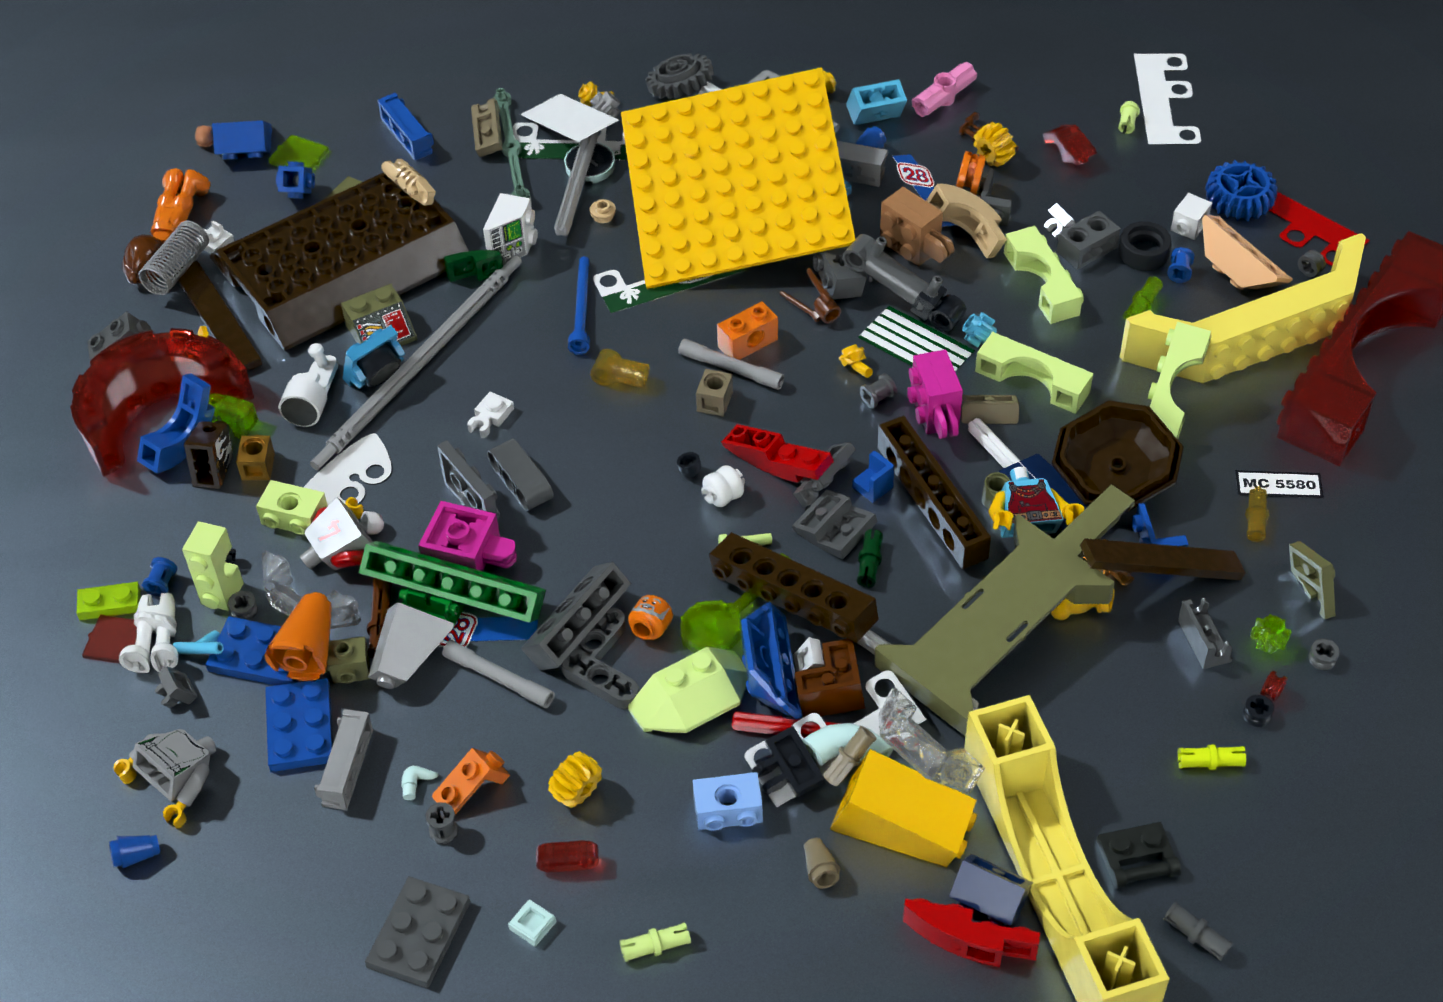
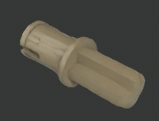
[824,726,877,787]

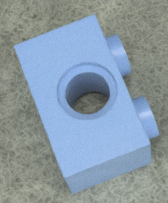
[693,772,763,831]

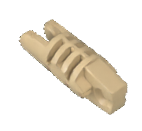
[381,158,436,206]

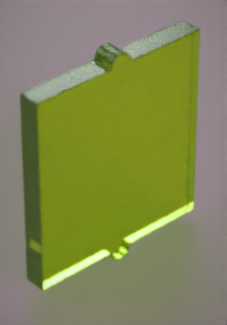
[268,134,329,169]

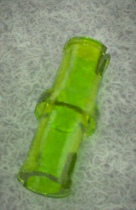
[1123,276,1163,321]

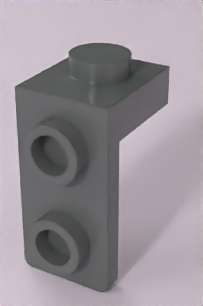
[976,169,1012,227]
[87,311,153,362]

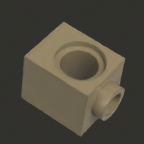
[696,369,733,417]

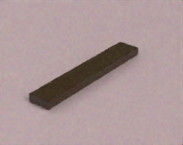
[173,260,263,375]
[1080,538,1246,580]

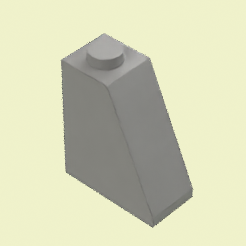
[368,602,454,689]

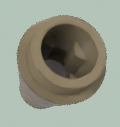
[804,838,840,889]

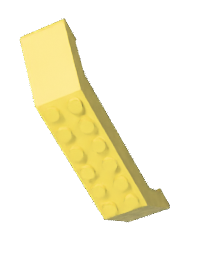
[1119,233,1366,383]

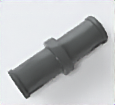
[1163,902,1233,961]

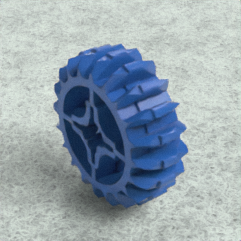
[1205,160,1278,221]

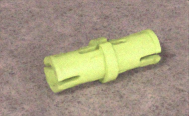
[620,922,691,962]

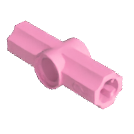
[912,62,977,117]

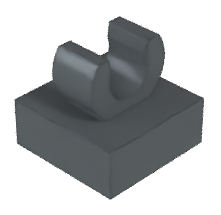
[155,666,198,708]

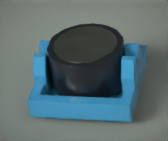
[342,325,405,388]

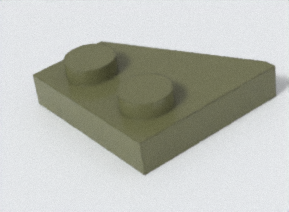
[1289,541,1336,619]

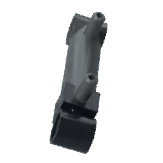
[843,234,966,333]

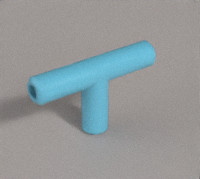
[172,630,223,654]

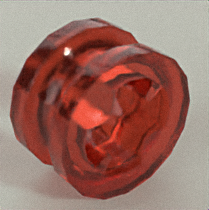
[1260,670,1288,702]

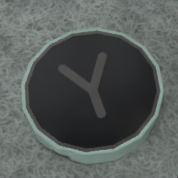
[564,143,615,183]

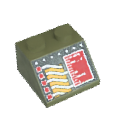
[341,284,417,346]

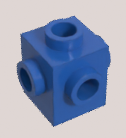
[276,161,315,199]

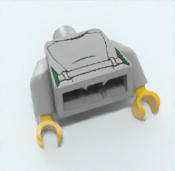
[114,729,216,829]

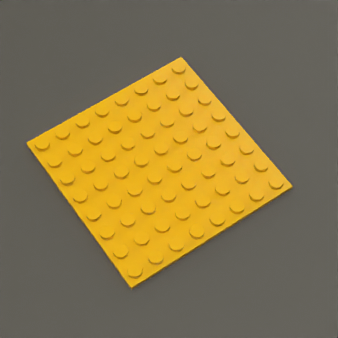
[621,67,855,289]

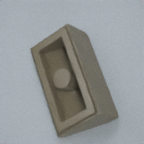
[961,395,1019,424]

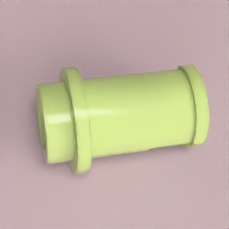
[1118,101,1140,134]

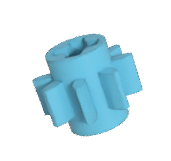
[962,312,997,348]

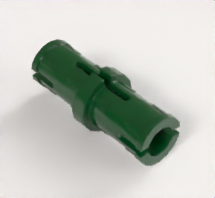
[856,529,883,588]

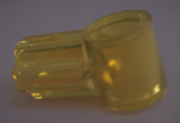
[590,349,650,388]

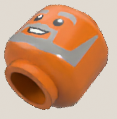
[628,595,673,640]

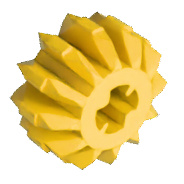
[973,122,1017,167]
[548,751,602,808]

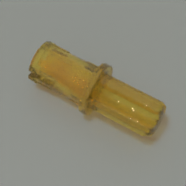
[1245,486,1269,542]

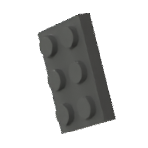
[437,440,500,531]
[365,876,471,989]

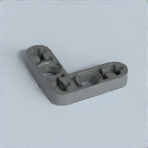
[561,608,639,709]

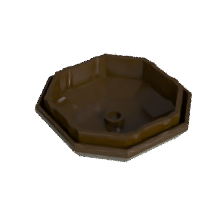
[1052,400,1184,513]

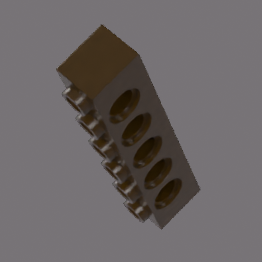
[877,415,991,570]
[709,532,879,643]

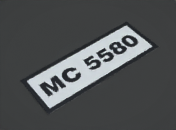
[1235,470,1324,498]

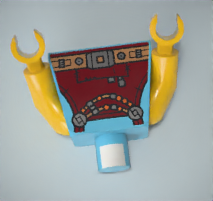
[988,467,1084,538]

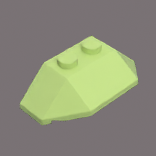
[628,647,748,733]

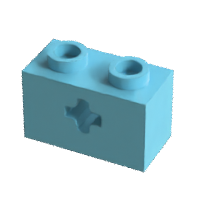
[846,79,907,126]

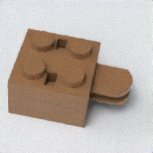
[880,187,954,267]

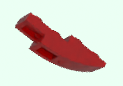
[721,424,834,483]
[903,898,1040,967]

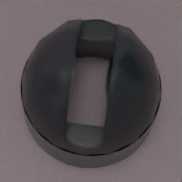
[677,452,701,477]

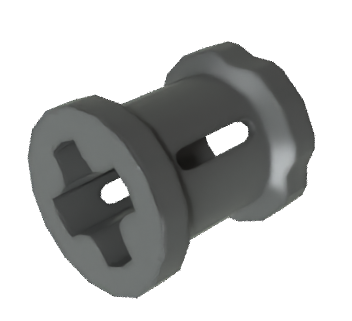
[860,373,897,408]
[425,802,458,845]

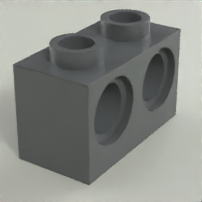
[1056,211,1121,270]

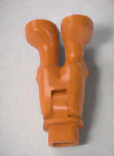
[150,168,211,245]

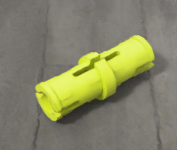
[1177,744,1246,770]

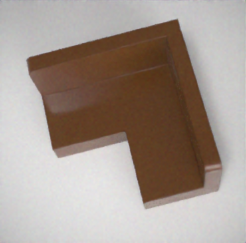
[795,639,866,718]

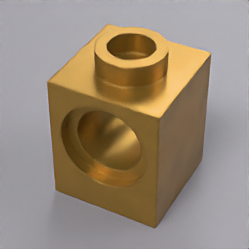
[236,435,275,480]

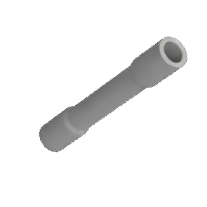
[678,339,785,390]
[442,640,554,709]

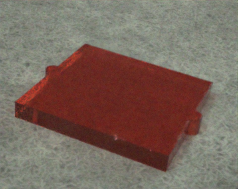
[82,615,137,663]

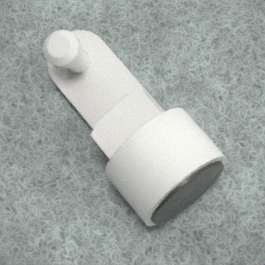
[278,343,338,427]

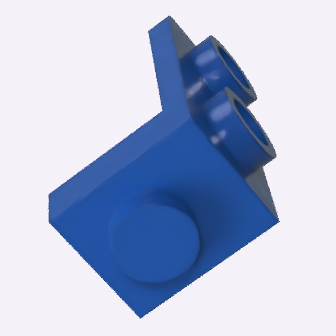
[1132,503,1189,547]

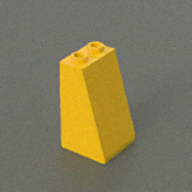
[830,749,977,867]

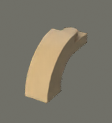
[926,184,1007,258]

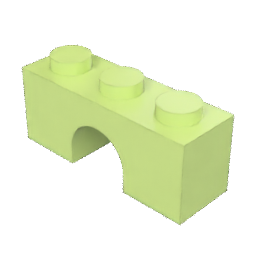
[182,521,244,611]

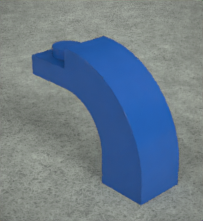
[137,373,215,474]

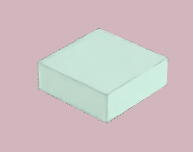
[508,899,556,947]

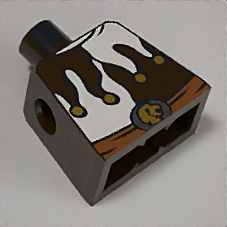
[184,420,233,489]

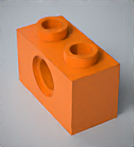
[717,301,778,360]

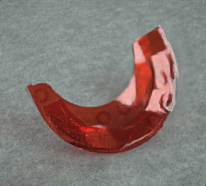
[70,328,254,477]

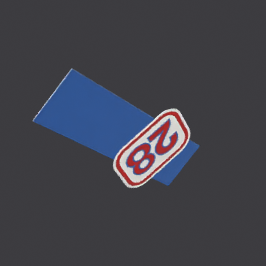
[892,154,956,227]
[438,612,538,647]

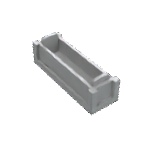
[314,709,373,810]

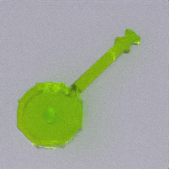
[680,553,792,653]

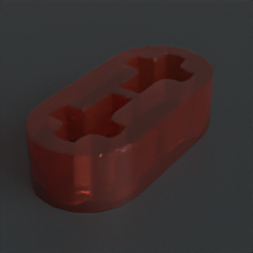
[536,840,599,872]

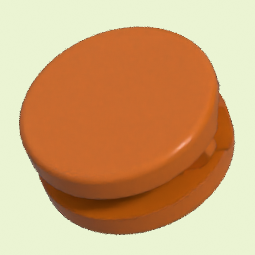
[956,151,986,195]

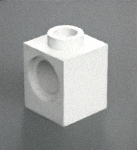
[1171,193,1212,240]

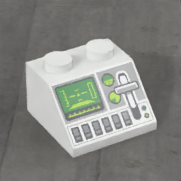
[483,193,538,264]

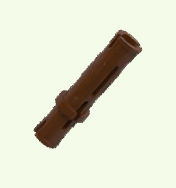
[367,578,392,658]

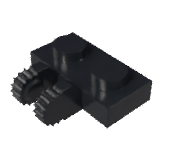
[752,726,825,798]

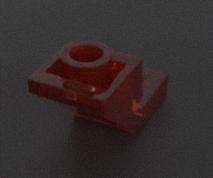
[1043,124,1097,166]

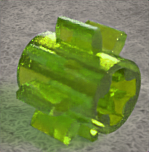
[1250,614,1292,654]

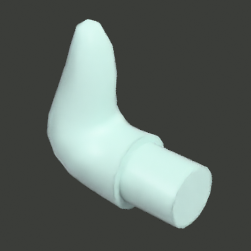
[401,765,439,800]

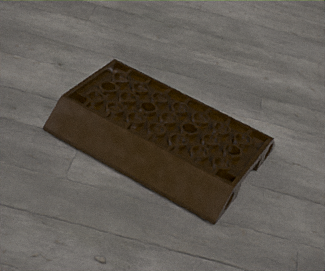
[209,172,469,351]

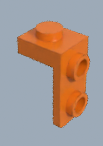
[432,748,510,815]

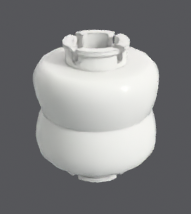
[701,465,745,507]

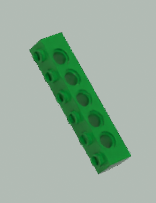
[359,541,546,623]

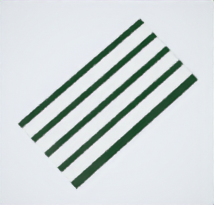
[858,306,975,371]

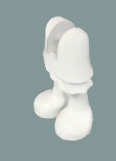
[119,593,179,674]

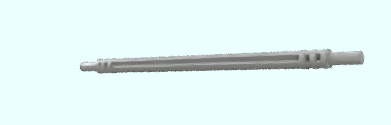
[310,255,522,470]

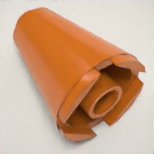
[264,592,332,681]

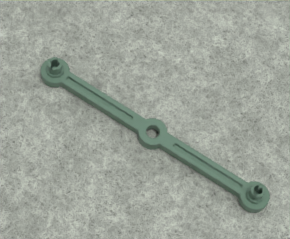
[493,88,531,198]

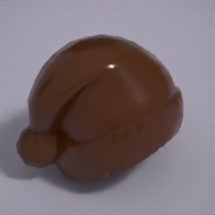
[122,235,170,284]

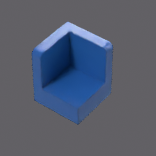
[852,450,895,503]

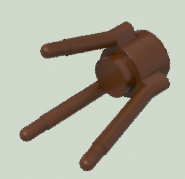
[779,268,841,323]

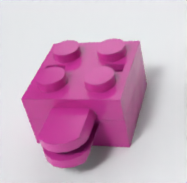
[907,349,963,439]
[418,501,517,571]

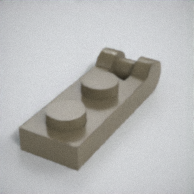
[471,98,503,157]

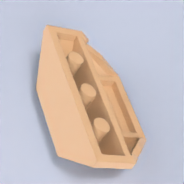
[1202,214,1293,290]

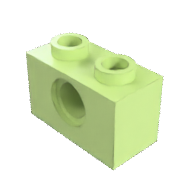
[256,480,328,535]

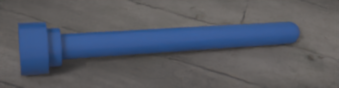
[568,256,590,355]

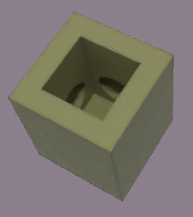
[326,637,370,684]

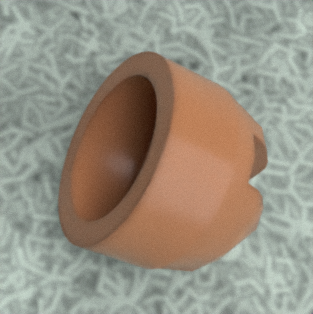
[195,126,214,148]

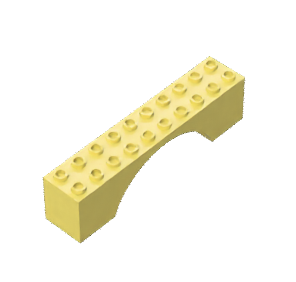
[964,695,1169,1002]

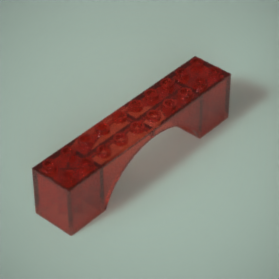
[1276,231,1443,467]

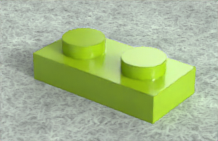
[76,581,141,620]

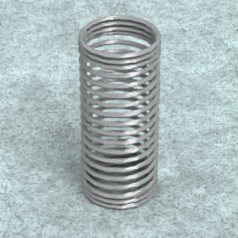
[139,221,209,295]

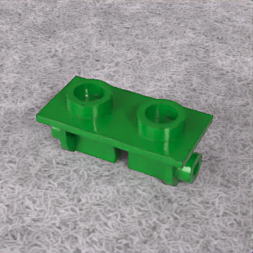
[399,587,465,628]

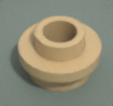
[590,199,616,223]

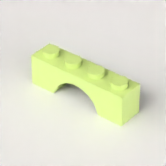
[1004,226,1084,324]
[1148,322,1212,439]
[975,332,1093,414]

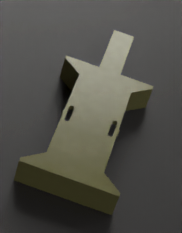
[875,484,1135,737]

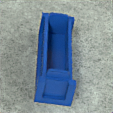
[378,93,434,161]

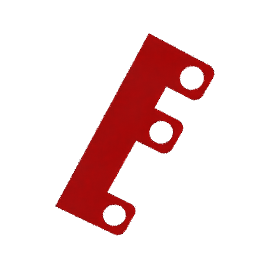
[1269,192,1370,266]

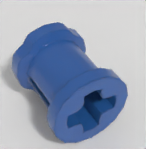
[1167,247,1195,283]
[142,557,178,596]

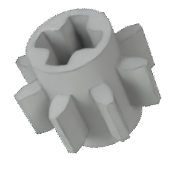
[590,91,621,118]

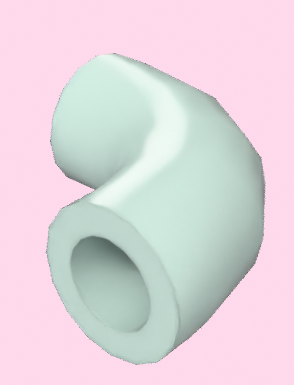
[802,723,893,766]

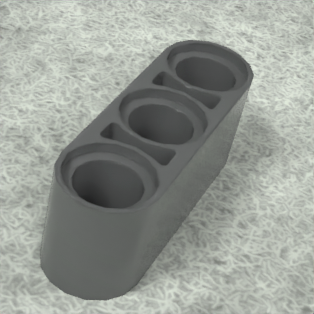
[487,439,554,511]

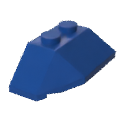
[741,602,802,720]

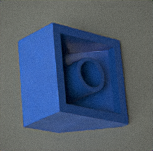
[212,120,272,160]

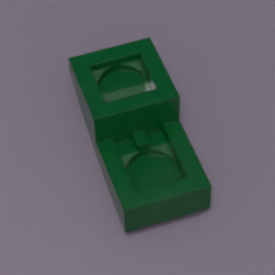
[444,250,503,282]

